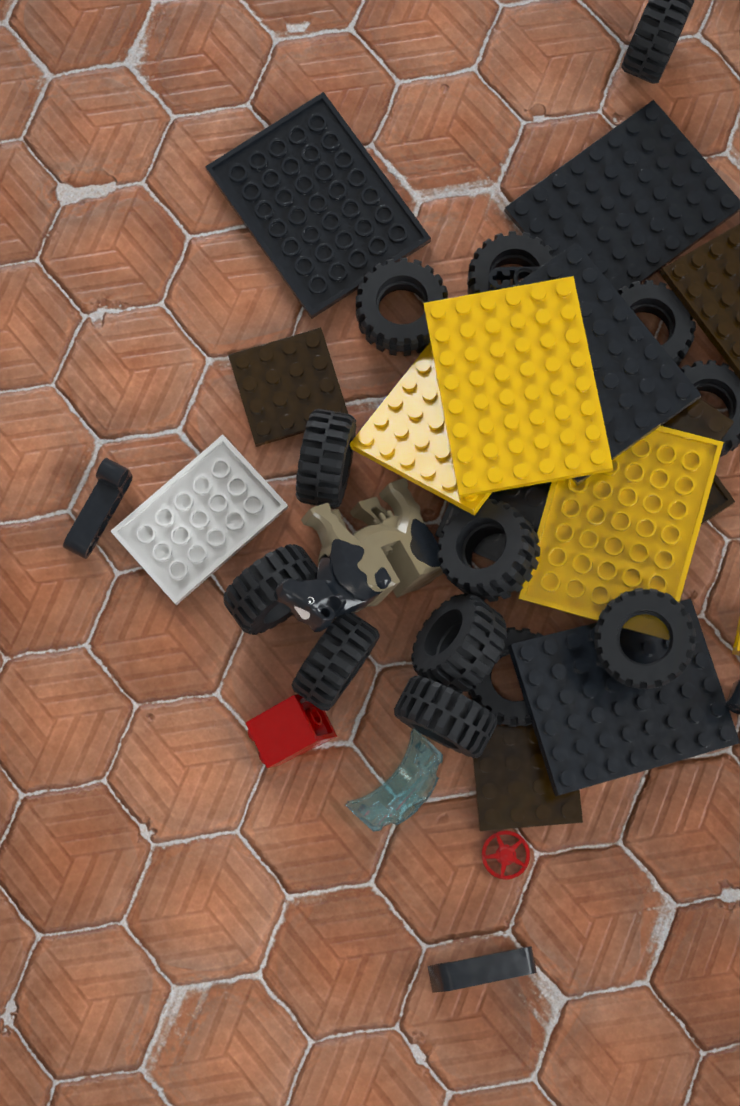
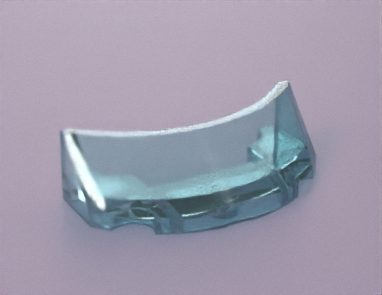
[345,729,443,832]

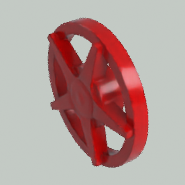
[481,830,530,880]

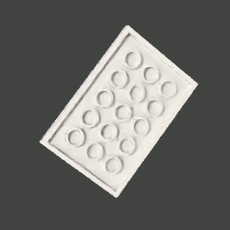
[111,435,289,605]

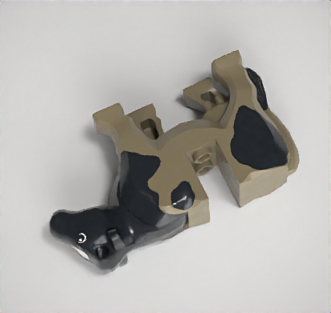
[274,478,444,632]

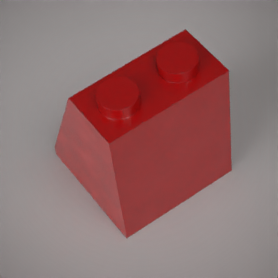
[245,694,337,768]

